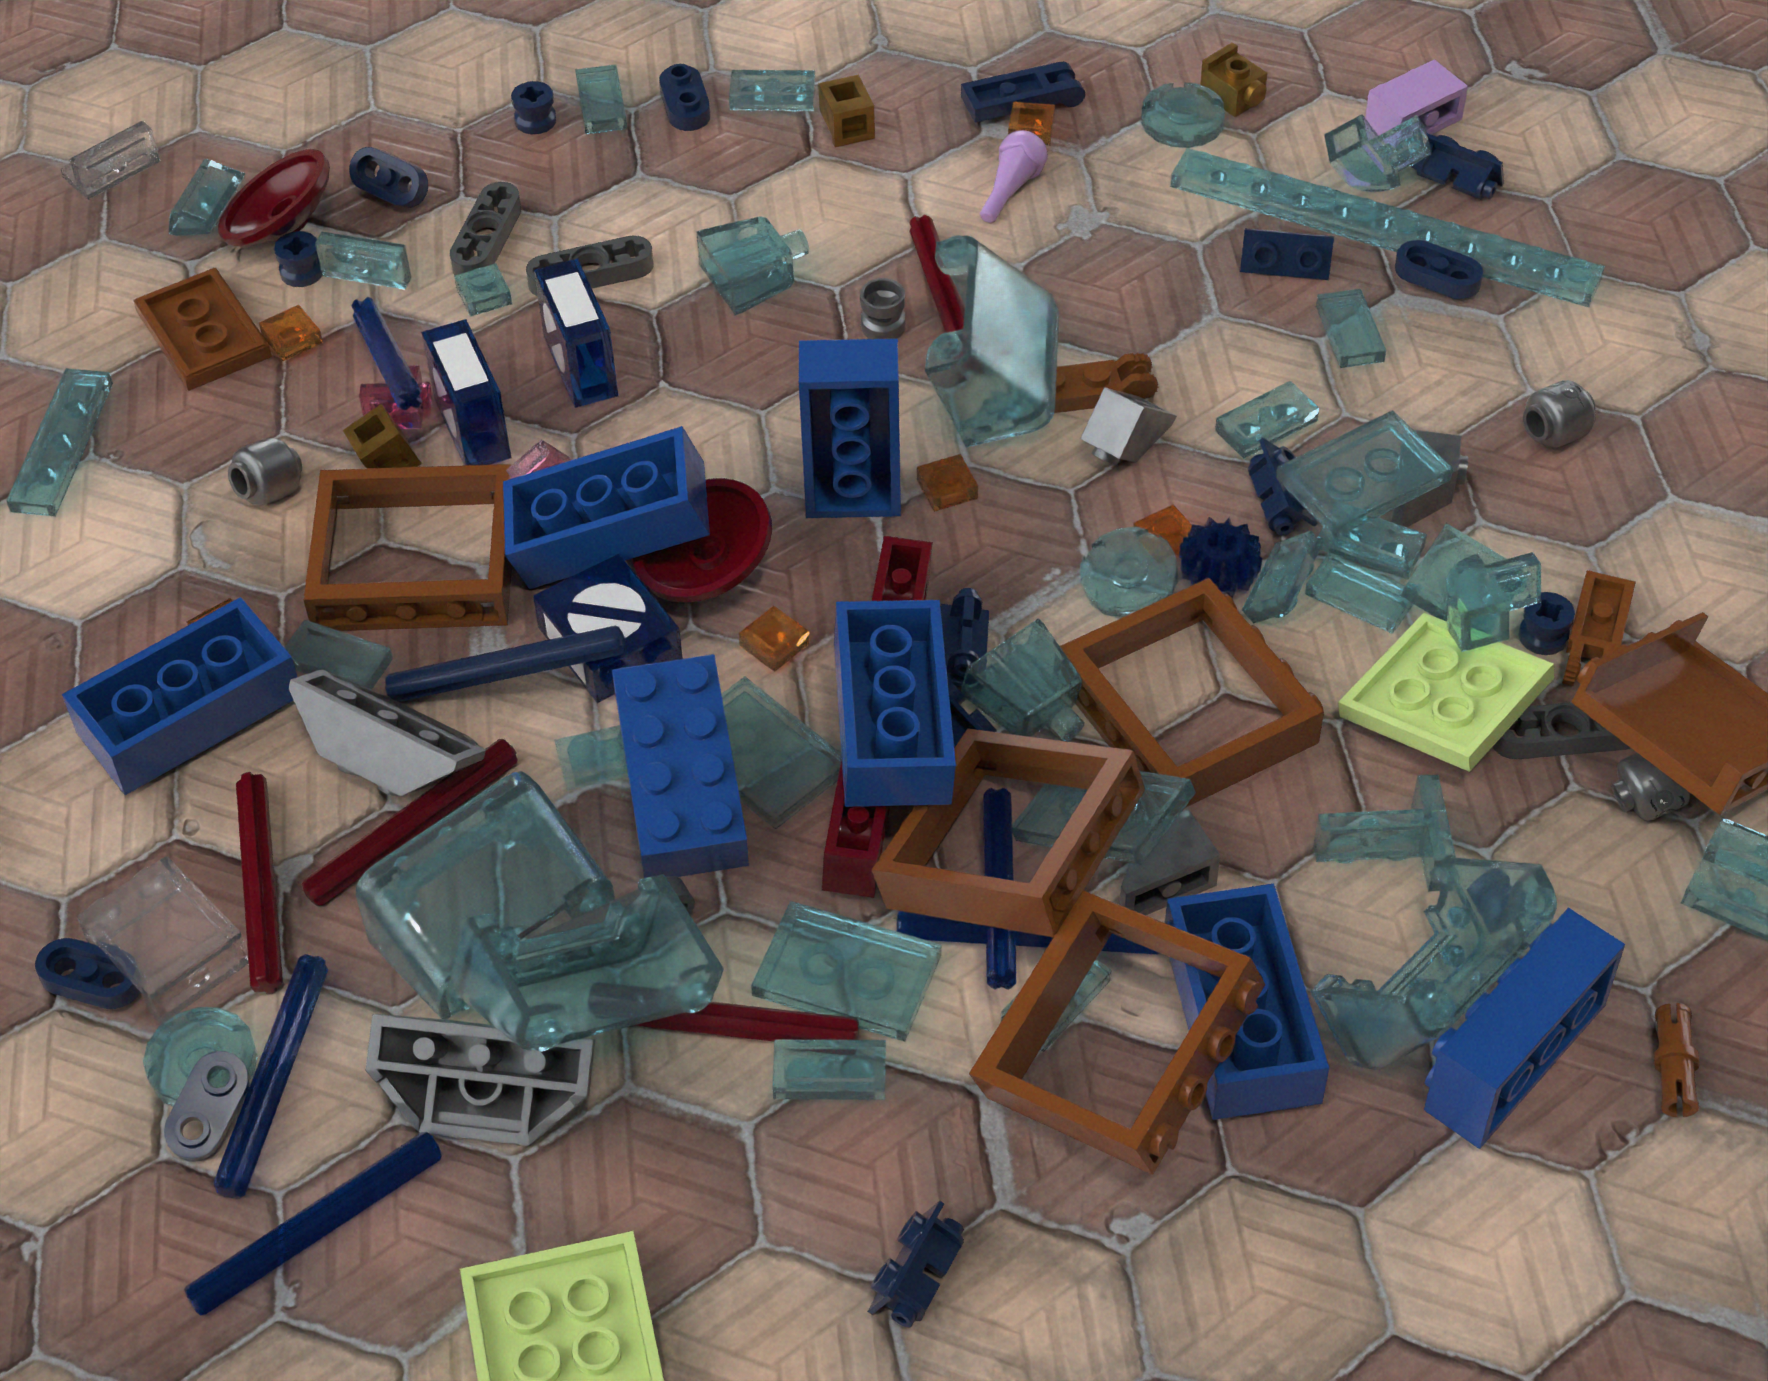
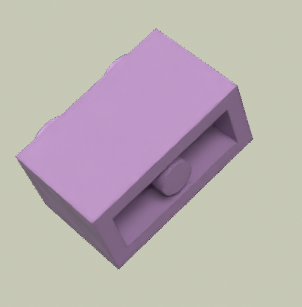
[1364,59,1468,151]

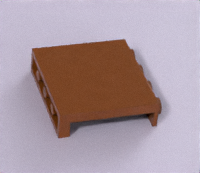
[1571,612,1768,815]

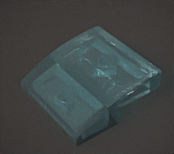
[1681,817,1768,940]

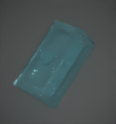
[168,158,245,236]

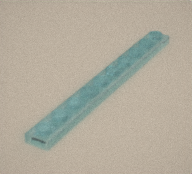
[1170,148,1605,308]

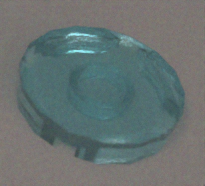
[1141,82,1225,148]
[1080,527,1178,619]
[143,1007,258,1106]

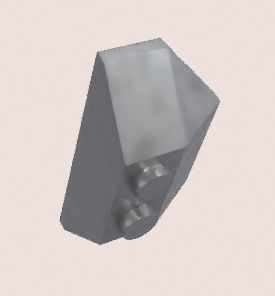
[288,669,486,796]
[365,1014,596,1146]

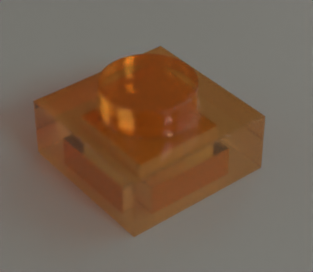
[1008,102,1055,146]
[259,305,323,361]
[917,454,978,512]
[1133,504,1201,566]
[739,605,810,672]

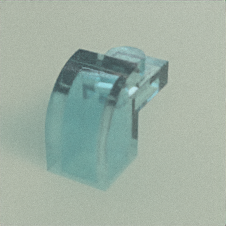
[1324,114,1432,192]
[1446,552,1541,652]

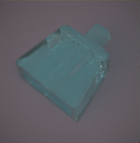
[696,216,809,316]
[961,618,1085,742]

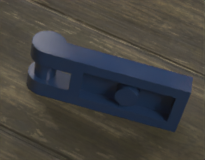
[961,61,1086,123]

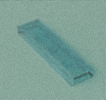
[6,368,113,517]

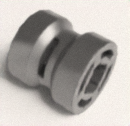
[860,278,905,339]

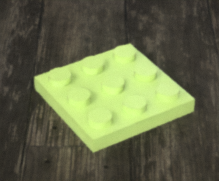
[1338,613,1554,772]
[460,1231,664,1381]

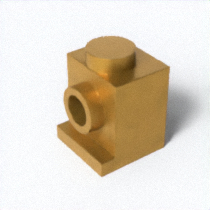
[1200,42,1268,117]
[818,74,875,148]
[343,404,422,469]

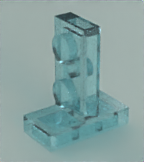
[1313,774,1456,892]

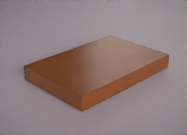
[133,267,272,391]

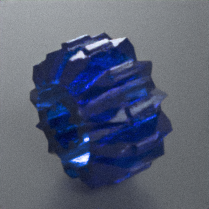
[1179,517,1263,598]

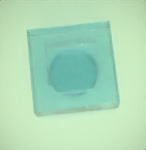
[454,263,512,317]

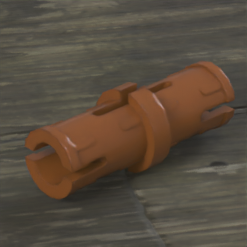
[1654,1003,1700,1117]

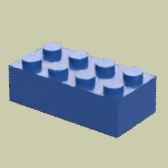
[799,339,901,518]
[503,426,710,589]
[62,597,297,795]
[834,600,956,807]
[612,654,749,882]
[1165,883,1329,1120]
[1424,907,1625,1149]

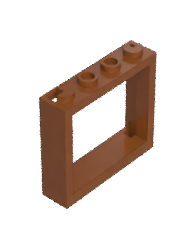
[303,464,513,632]
[1056,578,1324,816]
[872,729,1145,937]
[969,890,1265,1175]

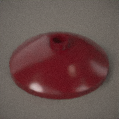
[218,149,330,247]
[633,478,772,603]

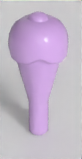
[980,130,1048,223]

